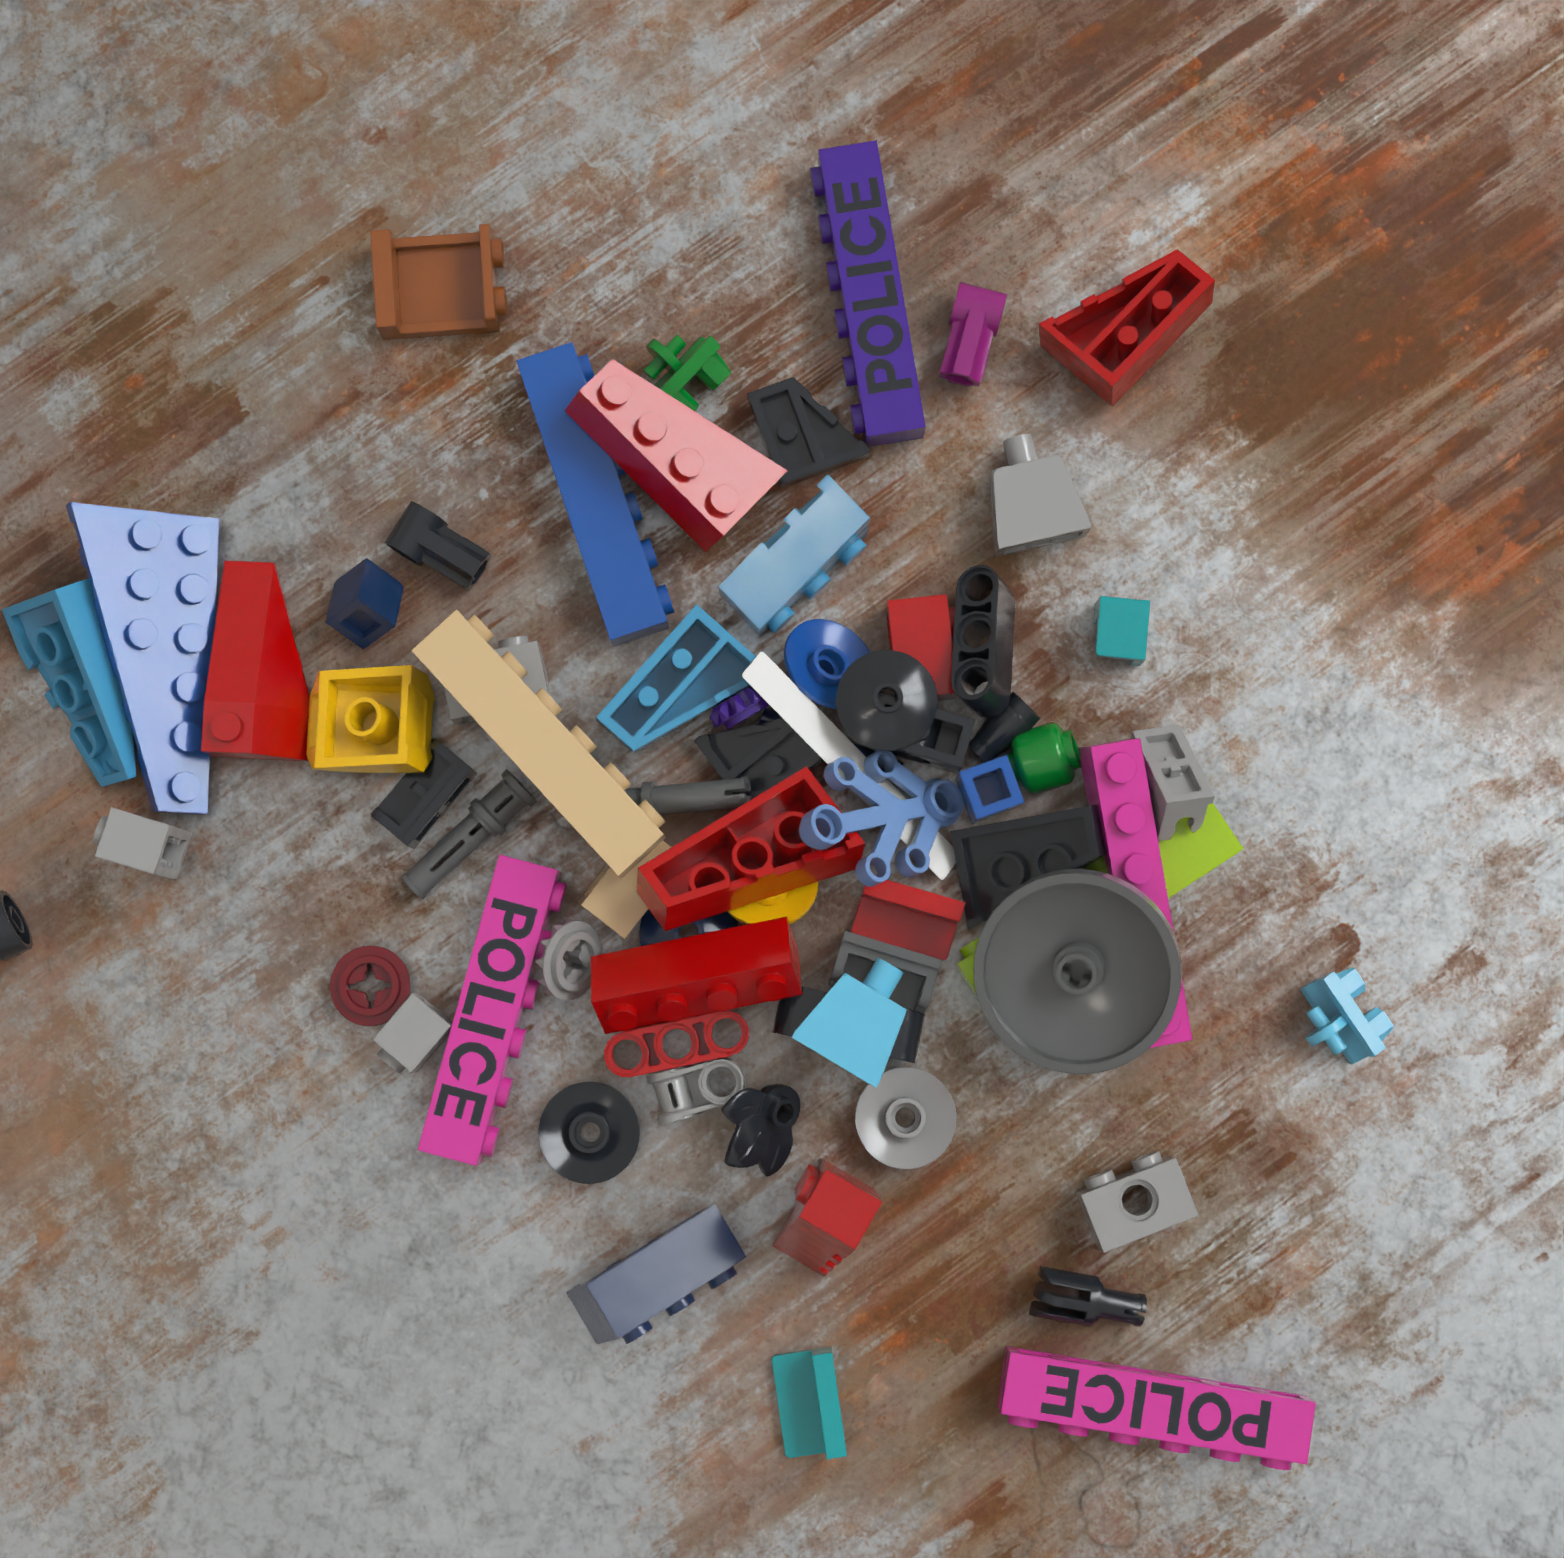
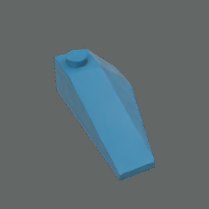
[2,578,137,787]

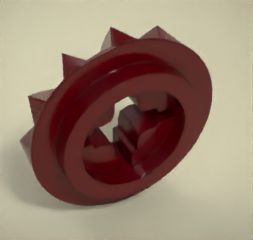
[330,946,412,1026]

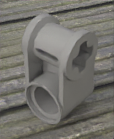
[646,1058,747,1125]

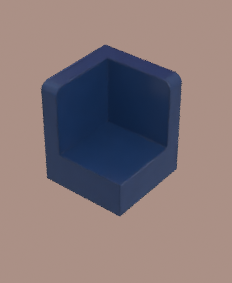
[325,558,404,649]

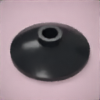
[836,650,938,751]
[538,1082,640,1184]

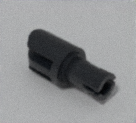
[1029,1266,1147,1327]

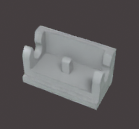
[1131,725,1215,841]

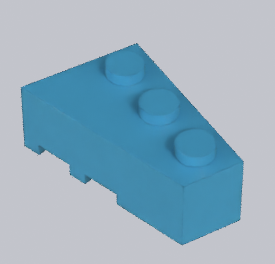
[718,474,870,637]
[596,604,756,754]

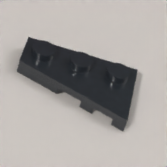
[950,804,1106,929]

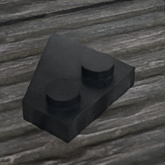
[694,718,824,799]

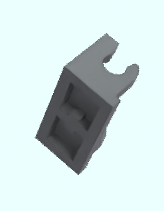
[828,931,942,1014]

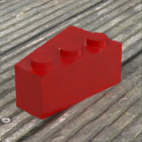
[1039,249,1215,407]

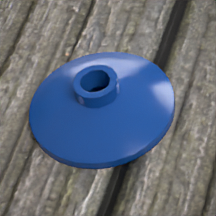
[784,619,870,709]

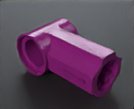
[939,282,1007,387]

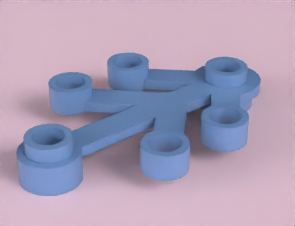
[799,751,964,887]

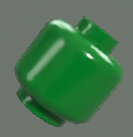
[1004,722,1081,794]

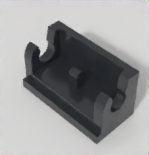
[371,738,478,849]

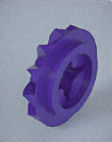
[709,686,769,730]

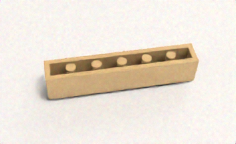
[411,610,666,879]

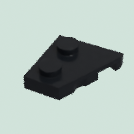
[747,377,870,489]

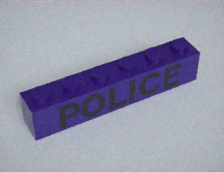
[810,140,926,447]

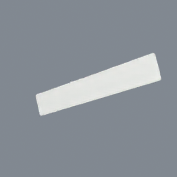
[742,652,956,880]

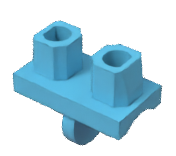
[1300,968,1394,1065]

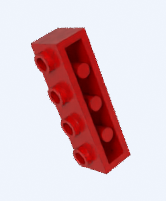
[591,916,802,1034]

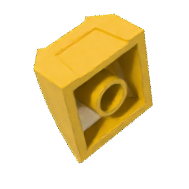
[306,665,435,773]

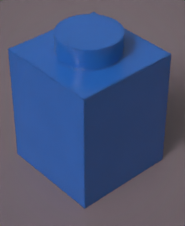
[955,755,1024,824]

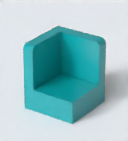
[1093,596,1151,666]

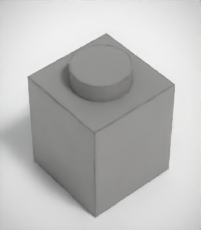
[373,993,453,1073]

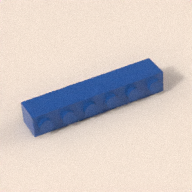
[516,342,675,647]

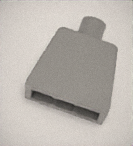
[989,434,1092,558]

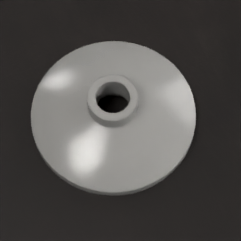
[855,1067,957,1169]

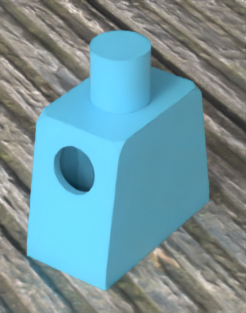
[792,957,907,1088]

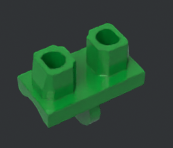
[643,335,731,411]

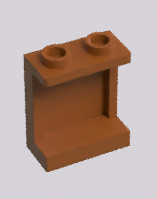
[370,224,508,340]

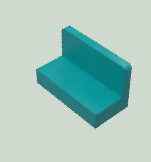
[772,1346,847,1459]

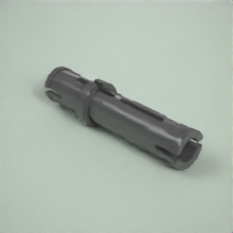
[625,776,752,815]

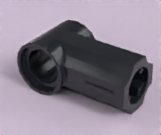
[385,501,491,591]

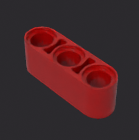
[604,1011,749,1077]

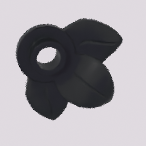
[721,1084,801,1176]

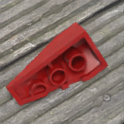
[201,560,310,762]

